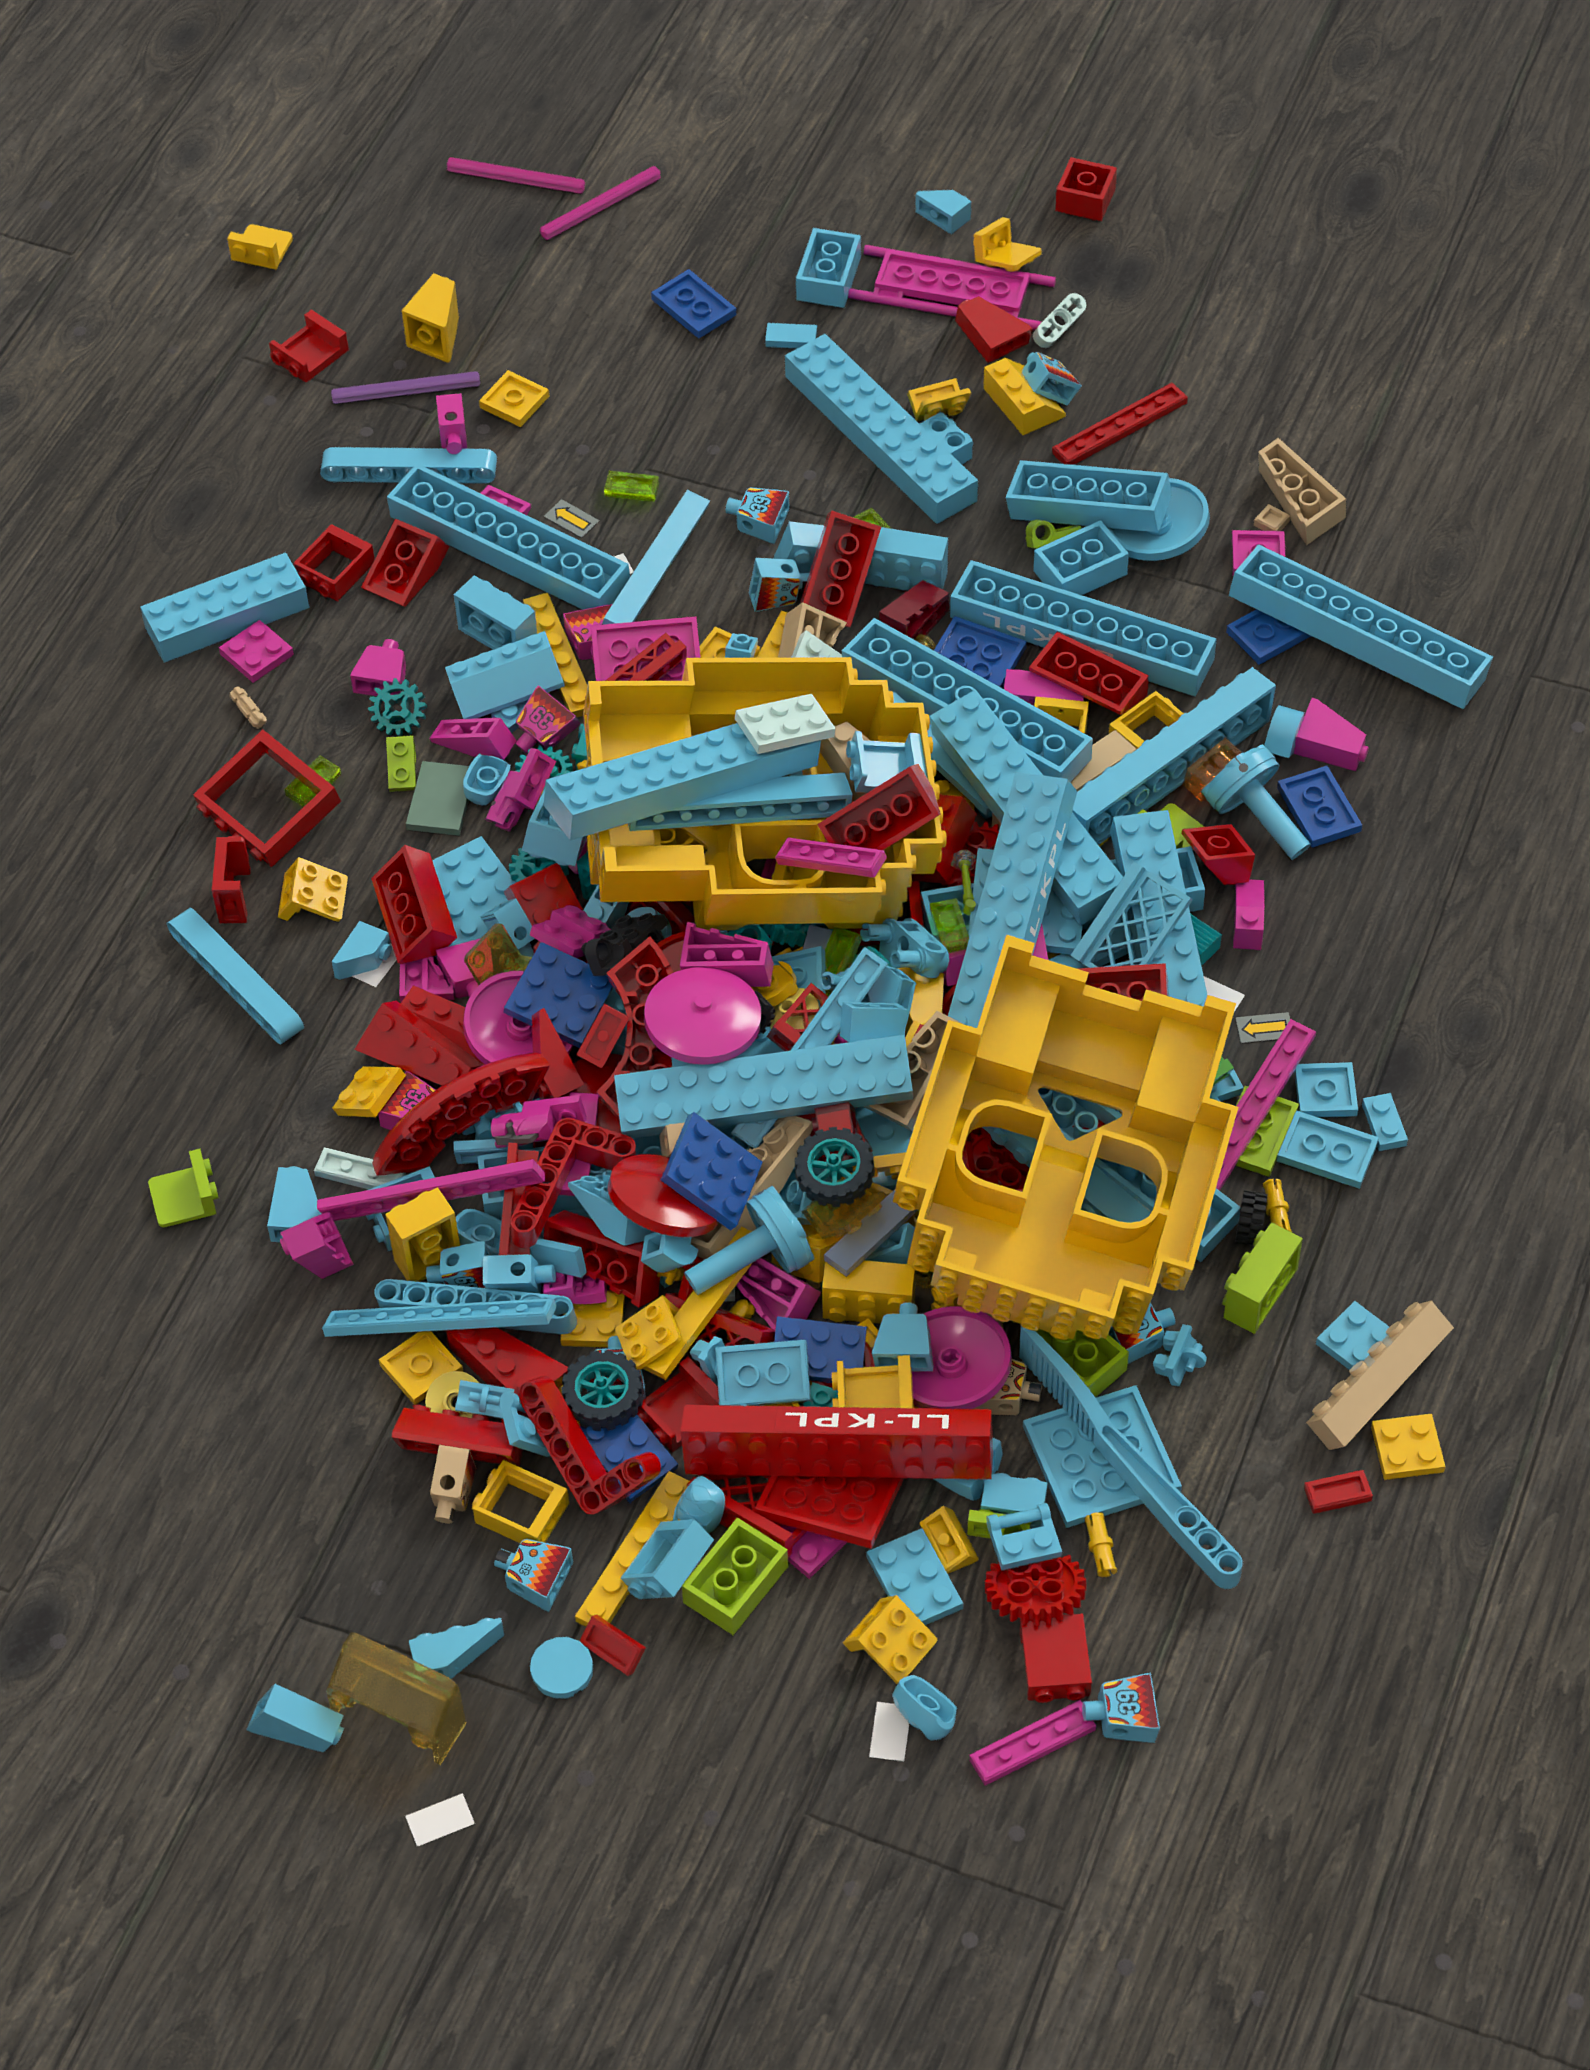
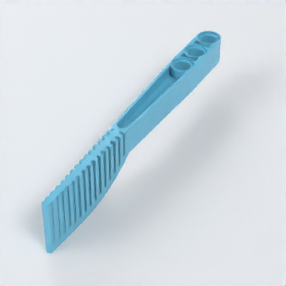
[1019,1326,1243,1589]

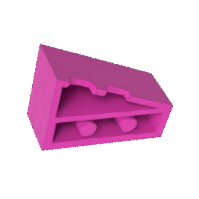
[680,922,774,987]
[280,1211,354,1279]
[736,1257,821,1330]

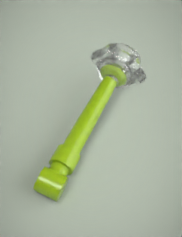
[951,850,977,915]

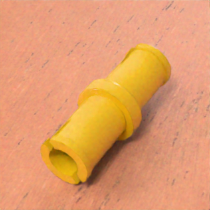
[1263,1179,1292,1233]
[1084,1512,1117,1577]

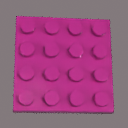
[591,617,701,681]

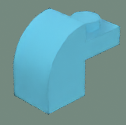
[1264,705,1305,758]
[641,1232,699,1273]

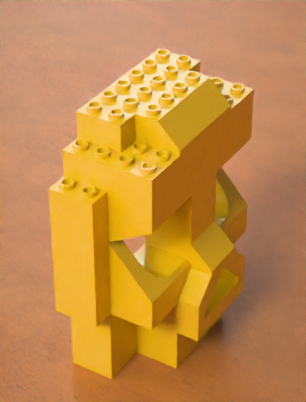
[583,657,946,931]
[893,935,1238,1340]

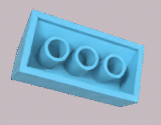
[445,631,565,719]

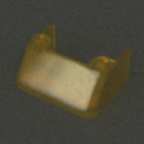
[326,1633,466,1765]

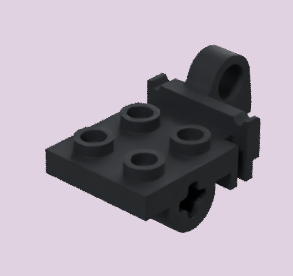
[581,913,669,976]

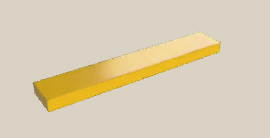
[642,1227,753,1380]

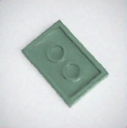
[406,761,469,836]

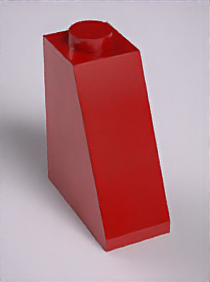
[955,296,1032,363]

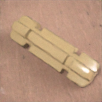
[230,687,267,729]

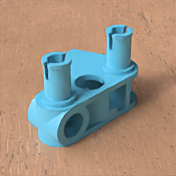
[860,918,949,978]
[819,966,916,1025]

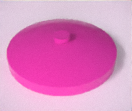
[644,967,761,1065]
[463,971,574,1064]
[912,1306,1012,1409]

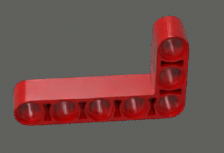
[510,1118,636,1249]
[518,1376,661,1514]

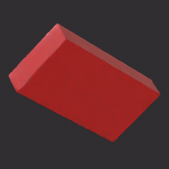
[1304,1470,1373,1514]
[580,1614,646,1676]

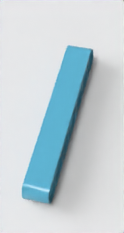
[320,447,497,483]
[167,908,304,1045]
[374,1279,577,1334]

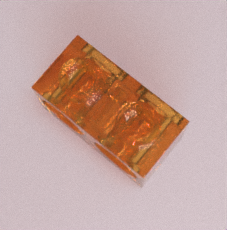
[1183,737,1242,802]

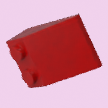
[361,519,449,607]

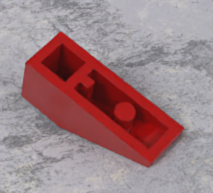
[532,1008,584,1099]

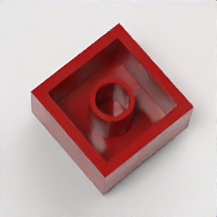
[1055,157,1117,221]
[504,863,583,925]

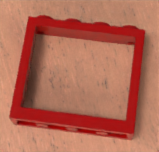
[193,730,341,867]

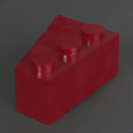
[879,580,949,643]

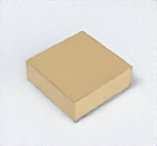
[1254,504,1290,531]

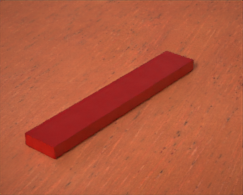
[1052,383,1188,465]

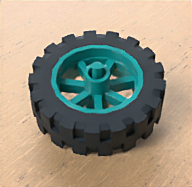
[795,1127,875,1207]
[562,1350,644,1431]

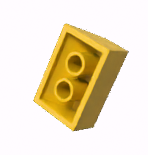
[984,358,1066,435]

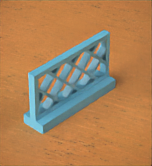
[1071,861,1192,968]

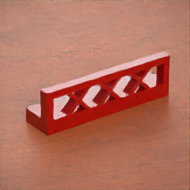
[585,633,687,699]
[499,1143,539,1255]
[665,1293,775,1346]

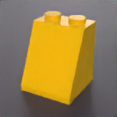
[402,273,459,363]

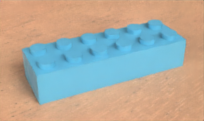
[1006,460,1172,532]
[140,552,309,662]

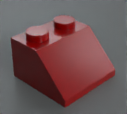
[1181,824,1255,885]

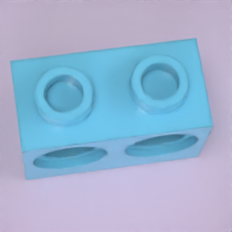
[920,412,973,464]

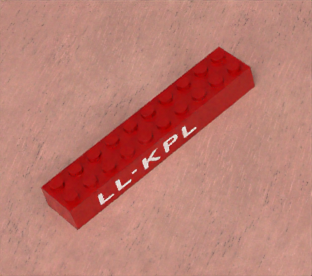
[680,1405,993,1479]

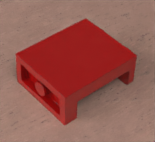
[269,310,349,383]
[212,836,251,924]
[577,1003,630,1068]
[637,1357,719,1453]
[1020,1614,1092,1703]

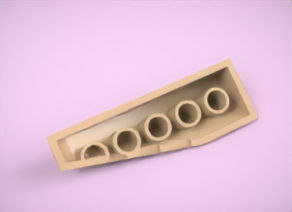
[691,1116,813,1259]

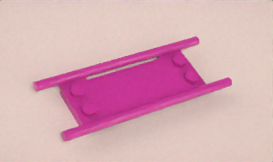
[848,245,1056,330]

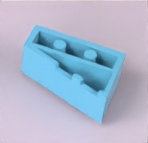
[774,522,824,573]

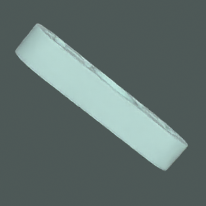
[1033,293,1086,348]

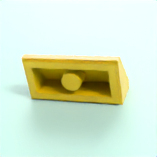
[920,1506,979,1574]

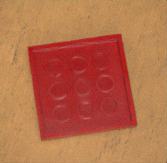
[755,1476,904,1549]

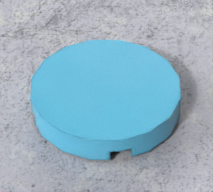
[530,1637,593,1698]

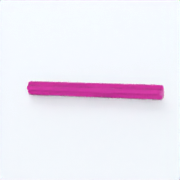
[447,157,585,194]
[540,166,661,240]

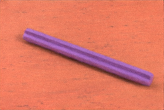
[331,371,480,404]

